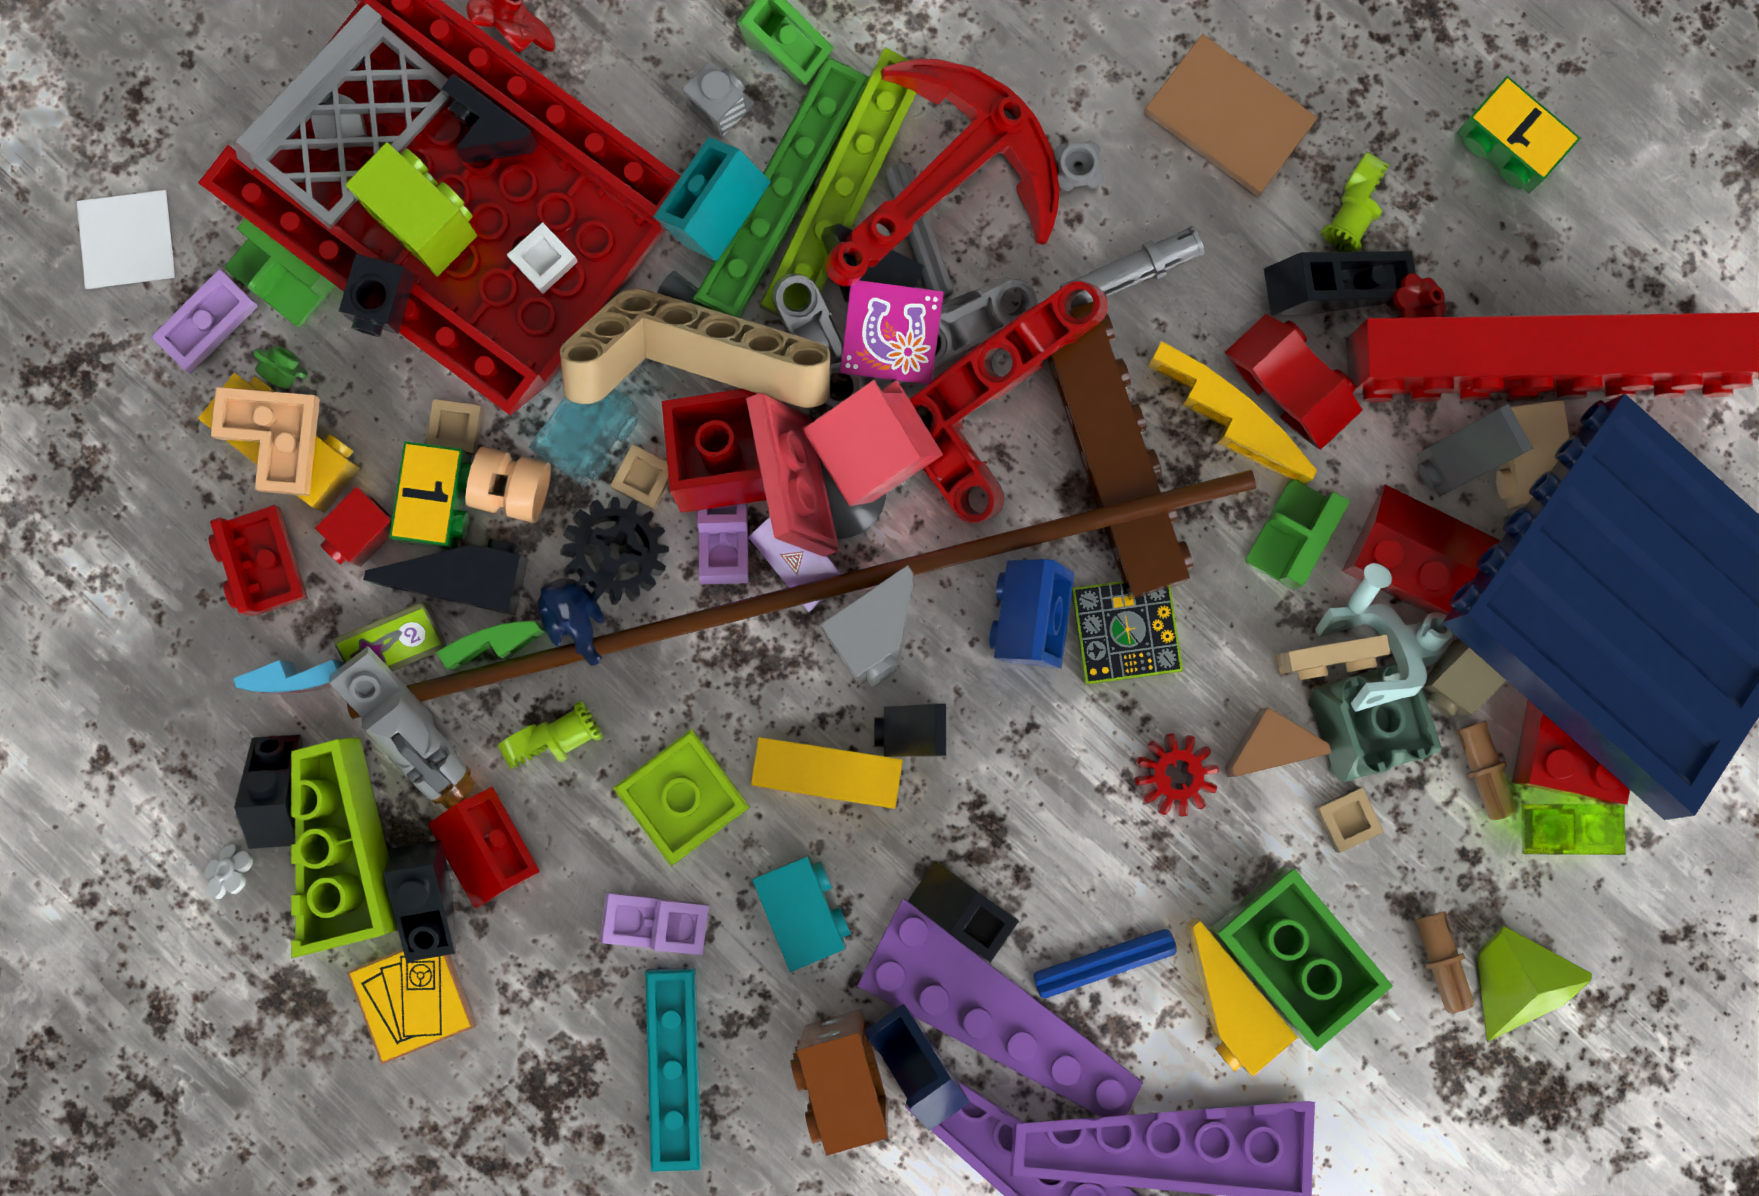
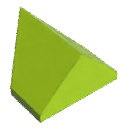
[1477,925,1592,1042]

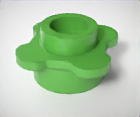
[253,345,308,389]

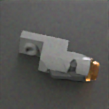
[329,646,475,809]

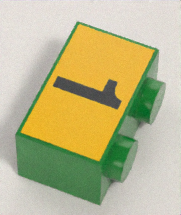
[1457,75,1581,194]
[389,441,472,550]

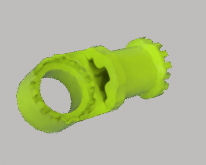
[1320,151,1390,252]
[497,700,603,770]

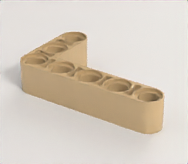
[560,289,830,408]

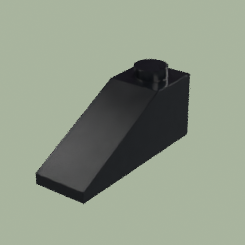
[1264,251,1416,316]
[363,539,529,616]
[874,704,946,757]

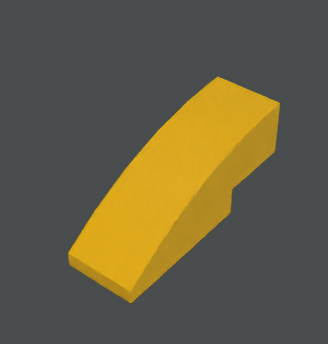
[751,737,903,809]

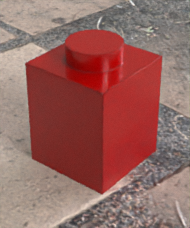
[315,486,392,567]

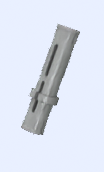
[1060,226,1205,309]

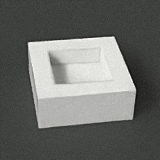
[507,222,578,294]

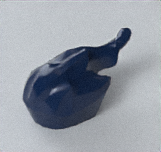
[537,578,604,666]

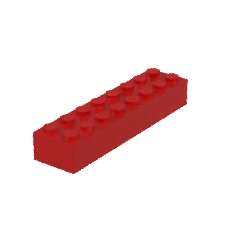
[1346,312,1759,403]

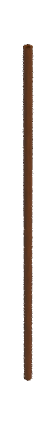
[347,470,1256,719]

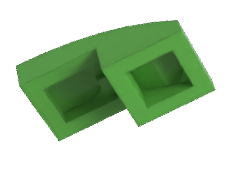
[436,621,546,671]

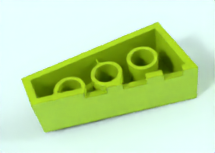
[291,737,398,959]

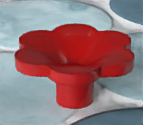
[1393,273,1446,318]

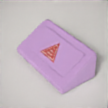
[748,517,841,612]

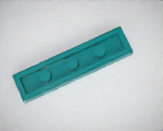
[645,968,702,1172]

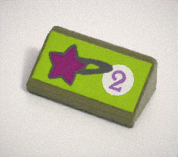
[333,602,447,672]

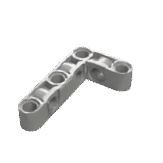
[772,273,1038,408]

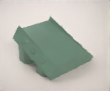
[1308,663,1442,782]

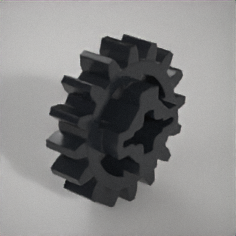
[560,497,669,605]

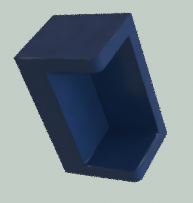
[864,1003,970,1131]

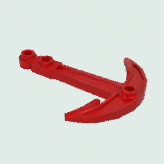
[825,59,1060,286]

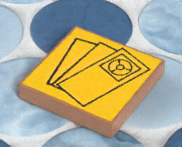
[347,949,477,1065]

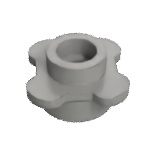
[1054,141,1103,191]

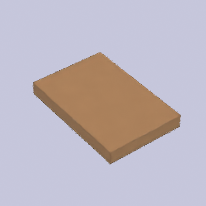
[1144,34,1318,197]

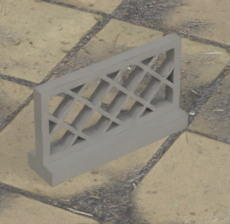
[235,3,448,229]

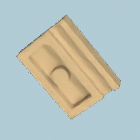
[1275,635,1391,680]

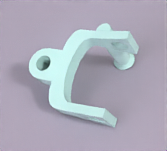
[1315,563,1454,712]

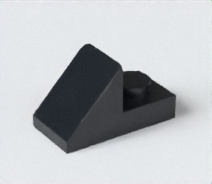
[441,74,538,163]

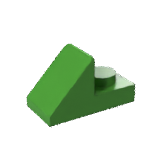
[737,0,834,85]

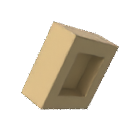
[426,399,484,456]
[610,444,669,510]
[1315,787,1384,853]

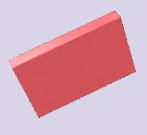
[746,393,839,557]

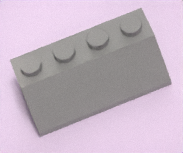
[820,565,914,687]

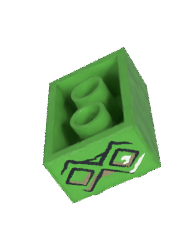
[1209,866,1393,1052]

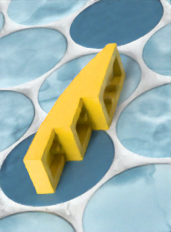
[1147,341,1317,485]

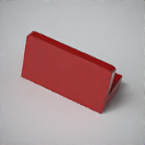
[429,786,540,908]

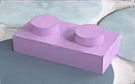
[151,269,259,374]

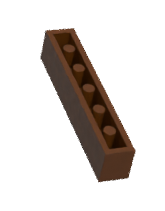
[1047,302,1194,600]

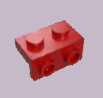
[208,505,308,617]

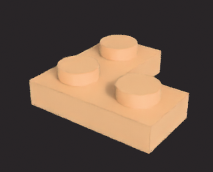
[211,387,320,496]

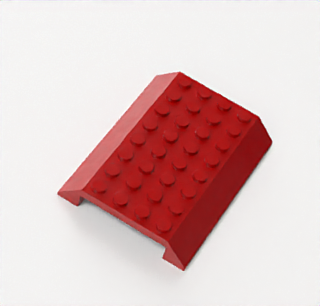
[198,0,681,416]

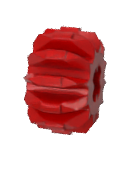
[1134,733,1219,817]

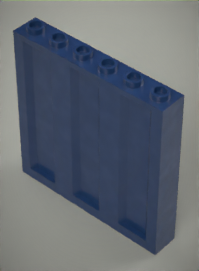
[1442,394,1759,820]

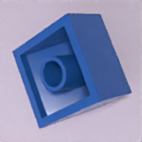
[989,559,1074,669]

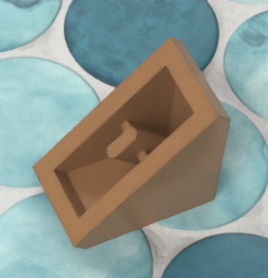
[1225,707,1331,777]

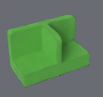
[225,219,335,327]
[1245,479,1350,590]

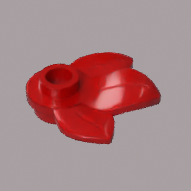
[466,0,555,53]

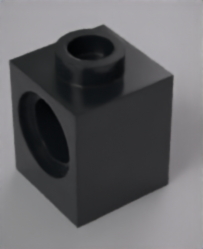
[339,254,415,337]

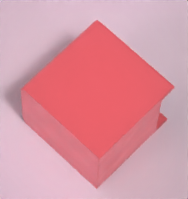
[803,380,943,506]

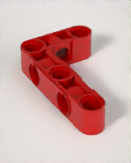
[909,281,1108,523]

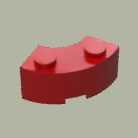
[1224,314,1363,450]

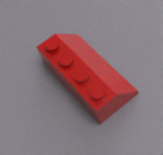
[1342,484,1501,615]

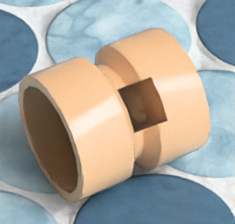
[465,446,551,524]

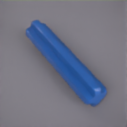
[1034,929,1177,998]

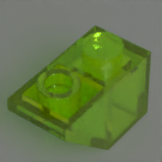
[1521,803,1626,855]

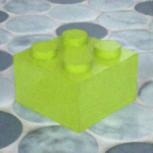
[345,142,478,277]

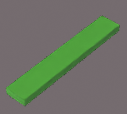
[693,56,869,318]

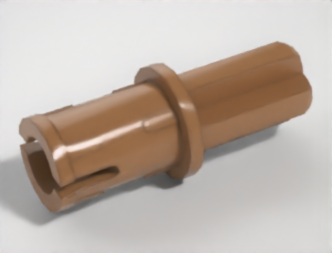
[1456,721,1517,820]
[1414,911,1474,1013]

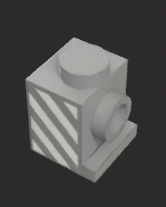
[682,62,754,139]

